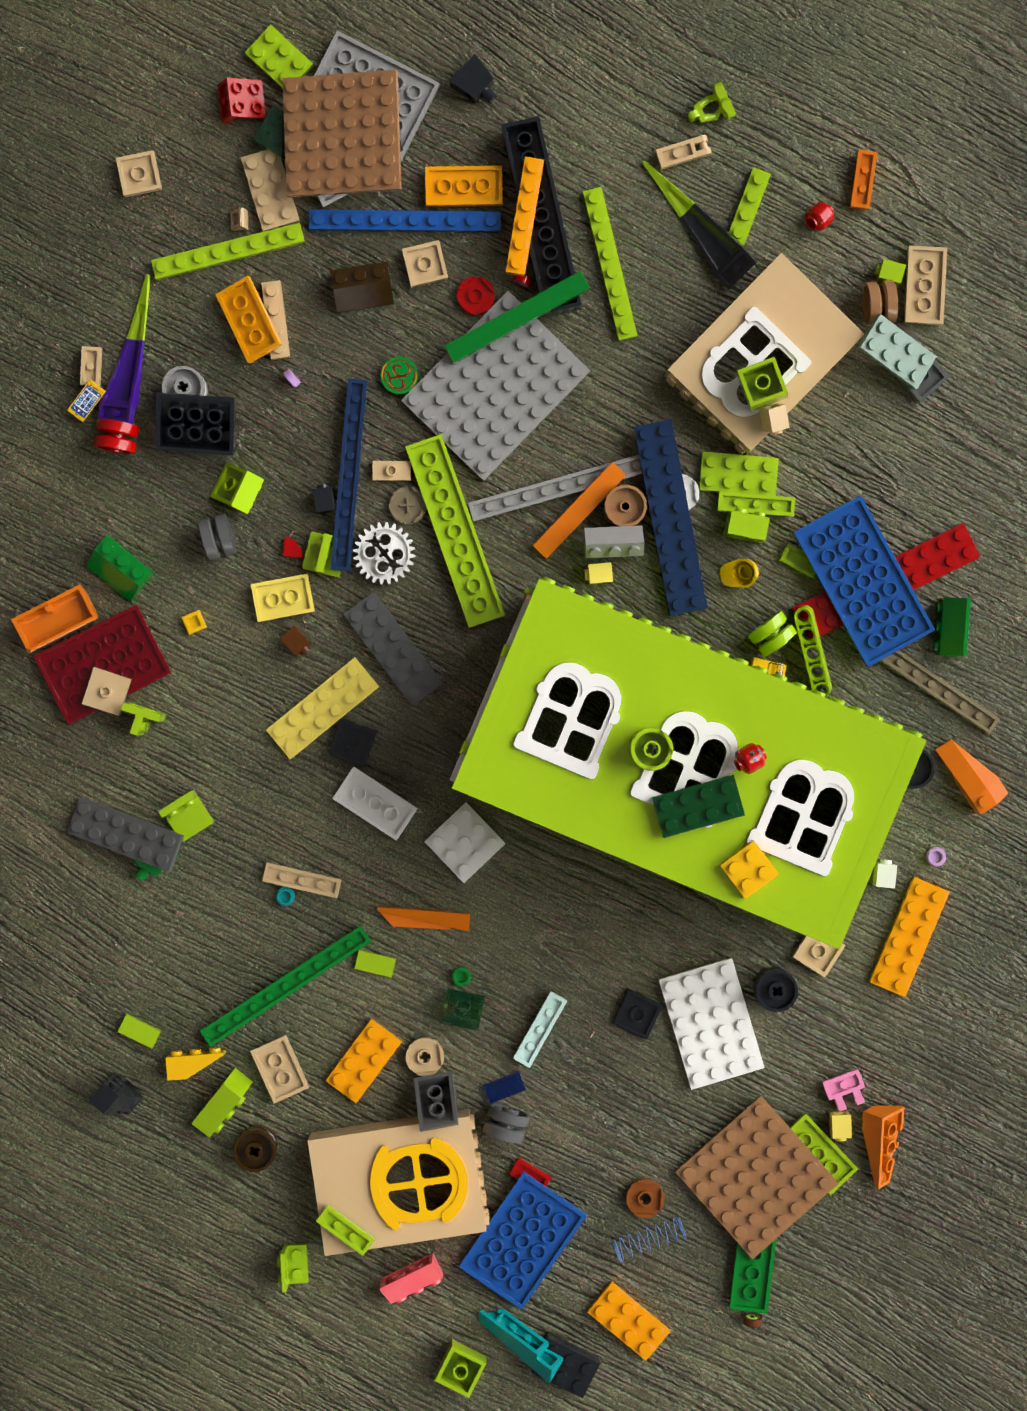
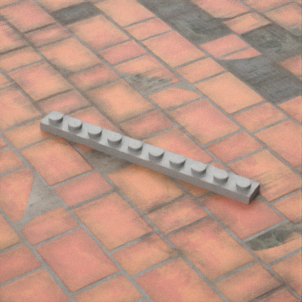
[468,455,642,522]

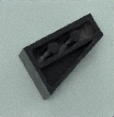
[89,1073,144,1115]

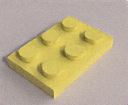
[251,574,315,622]

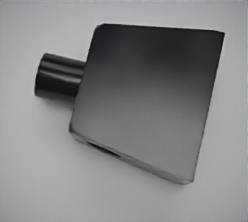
[450,54,497,104]

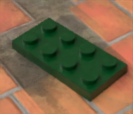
[652,774,745,838]

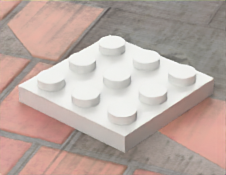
[424,802,506,883]

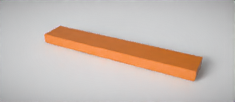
[533,462,626,559]

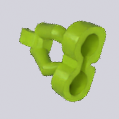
[688,81,736,123]

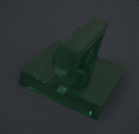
[440,988,485,1031]

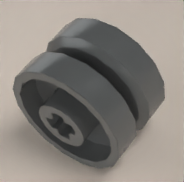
[198,513,237,561]
[483,1103,530,1144]

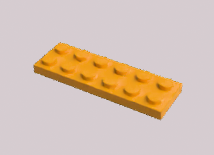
[869,876,950,997]

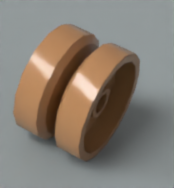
[863,280,898,325]
[603,485,647,527]

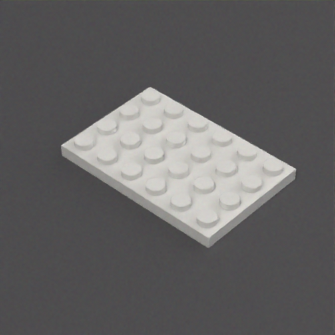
[658,957,765,1090]

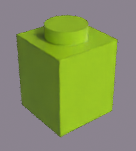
[874,259,906,287]

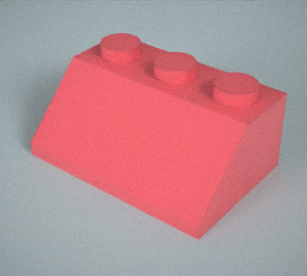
[380,1253,443,1304]

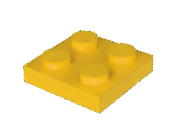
[720,840,779,899]

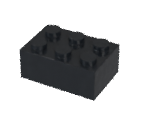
[531,1332,600,1398]

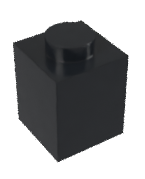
[313,484,336,514]

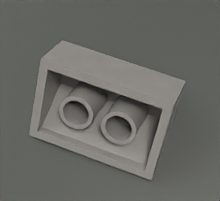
[584,526,644,558]

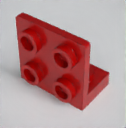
[217,78,266,123]

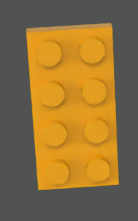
[425,166,503,207]
[215,276,282,363]
[326,1018,402,1103]
[587,1281,670,1361]

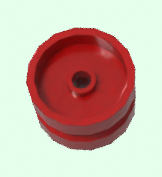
[92,419,140,454]

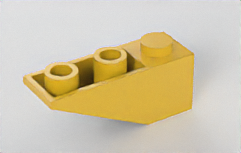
[166,1047,226,1081]

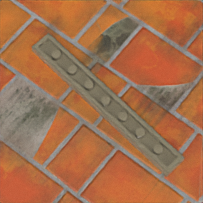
[880,650,1000,735]

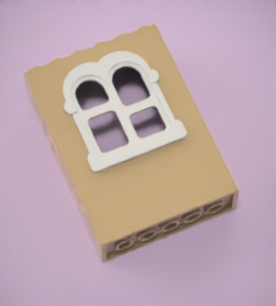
[664,253,864,455]

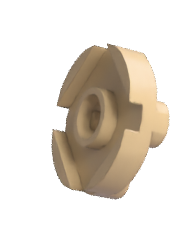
[406,1037,444,1076]

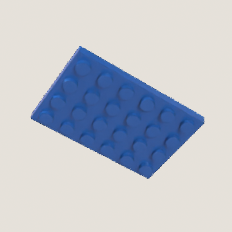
[459,1171,587,1310]

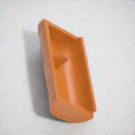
[11,584,98,654]

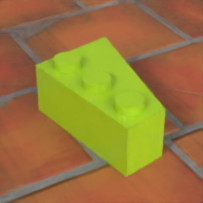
[192,1068,253,1138]

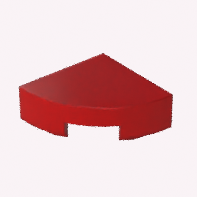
[283,537,303,558]

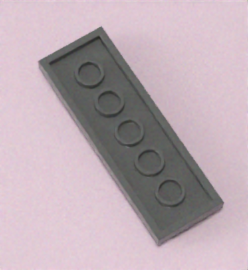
[343,592,443,706]
[67,797,184,872]

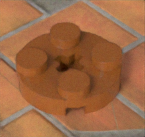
[626,1178,665,1218]

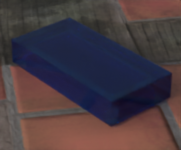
[484,1071,526,1103]

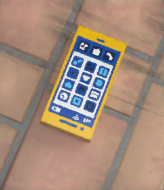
[67,379,106,422]

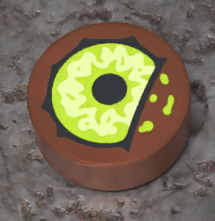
[743,1313,762,1328]

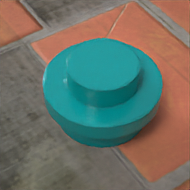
[276,887,295,906]

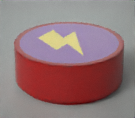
[512,275,532,288]

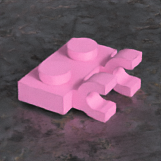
[822,1069,865,1111]

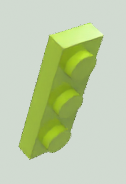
[316,1204,375,1256]

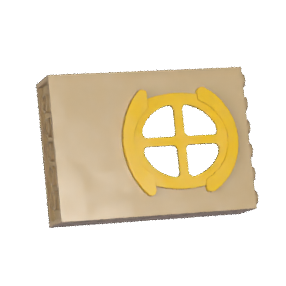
[308,1109,490,1256]

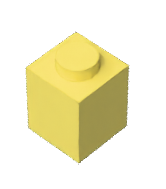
[584,562,613,585]
[829,1111,852,1141]

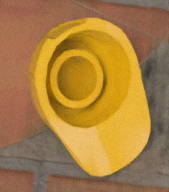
[720,559,759,588]

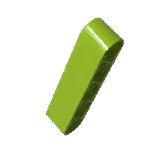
[794,605,832,698]

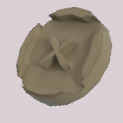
[389,486,427,525]

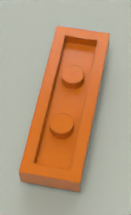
[849,149,878,211]

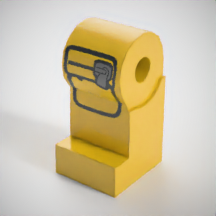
[750,657,787,677]

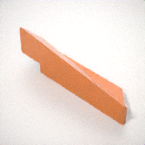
[377,906,470,931]

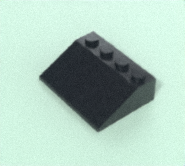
[156,392,237,455]

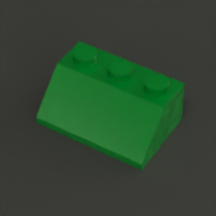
[86,535,155,602]
[933,598,971,657]

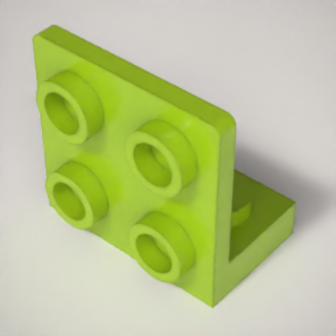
[158,790,214,842]
[277,1243,309,1293]

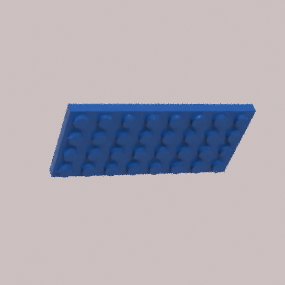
[793,495,935,667]

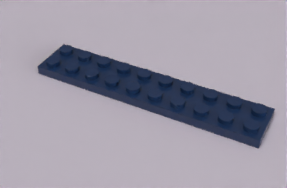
[633,419,708,616]

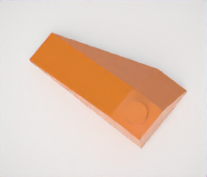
[935,739,1008,815]
[862,1105,904,1189]

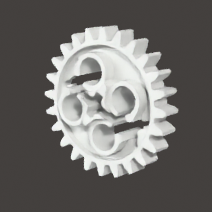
[353,522,415,585]

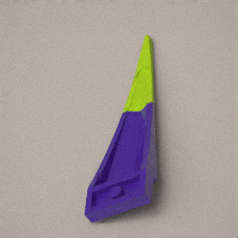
[98,274,150,424]

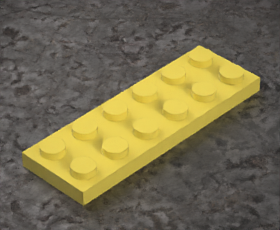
[266,657,379,760]

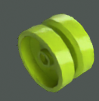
[748,611,798,657]

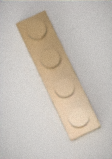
[261,280,291,360]
[262,862,342,898]

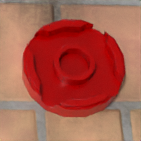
[457,277,495,316]

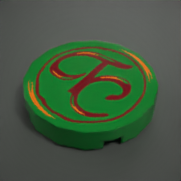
[380,356,419,395]

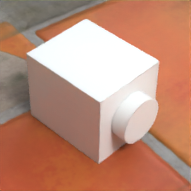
[872,859,897,888]

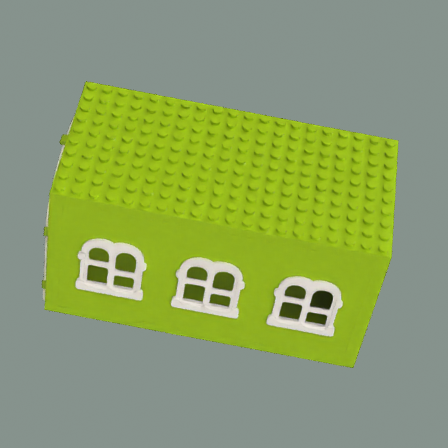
[450,577,927,950]

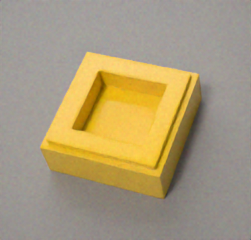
[181,610,207,635]

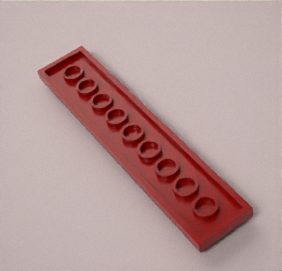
[792,523,980,638]

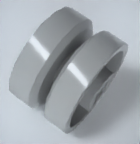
[162,366,208,396]

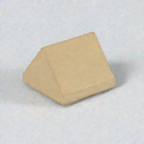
[230,207,249,231]

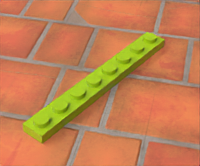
[583,187,638,341]
[151,222,305,280]

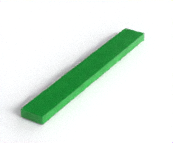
[445,271,590,364]

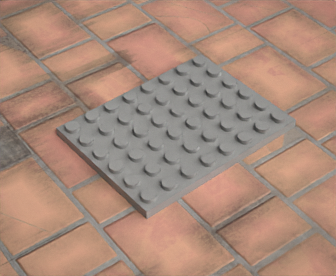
[401,291,590,481]

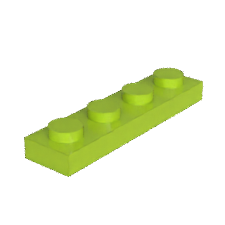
[729,167,771,245]
[717,491,796,517]

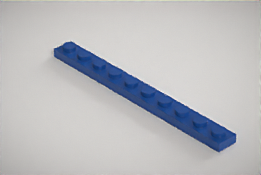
[309,210,501,233]

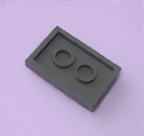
[897,334,950,403]

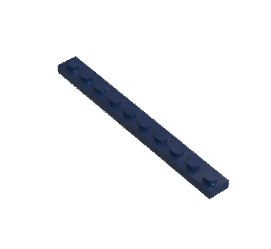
[331,379,368,572]

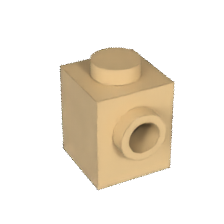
[759,403,790,435]

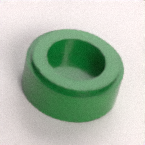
[452,967,471,987]

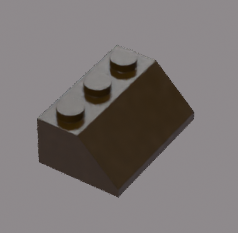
[330,261,394,313]

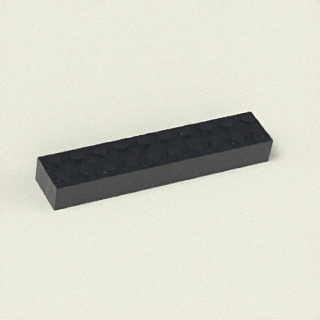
[501,116,582,318]

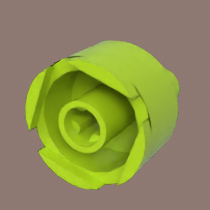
[629,728,673,771]

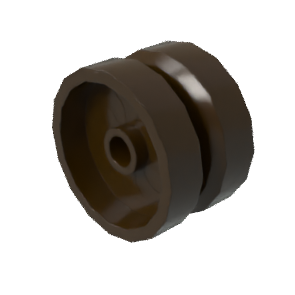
[233,1125,278,1172]

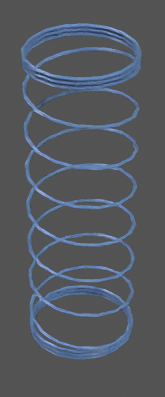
[612,1216,687,1263]

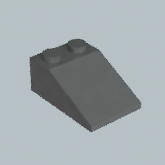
[414,1072,459,1132]

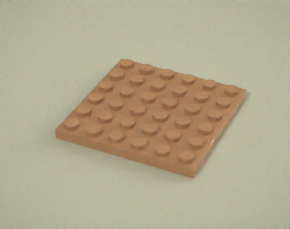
[283,69,401,198]
[675,1095,839,1259]

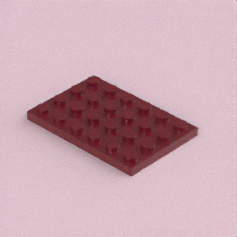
[33,604,172,725]

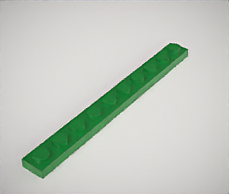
[200,925,371,1047]

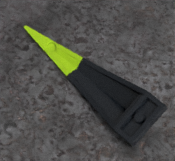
[643,161,758,289]

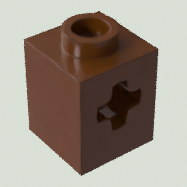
[280,626,311,656]

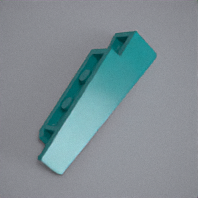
[478,1309,563,1383]

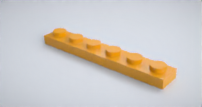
[506,157,544,276]

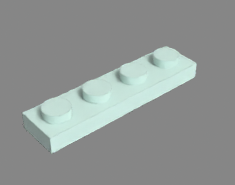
[513,991,567,1068]

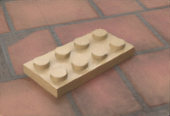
[241,147,300,232]
[904,245,947,326]

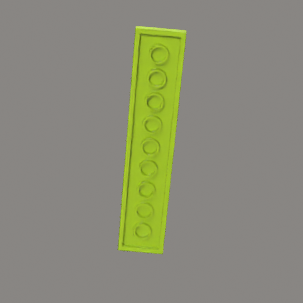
[405,434,505,628]

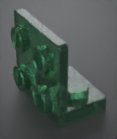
[252,106,285,160]

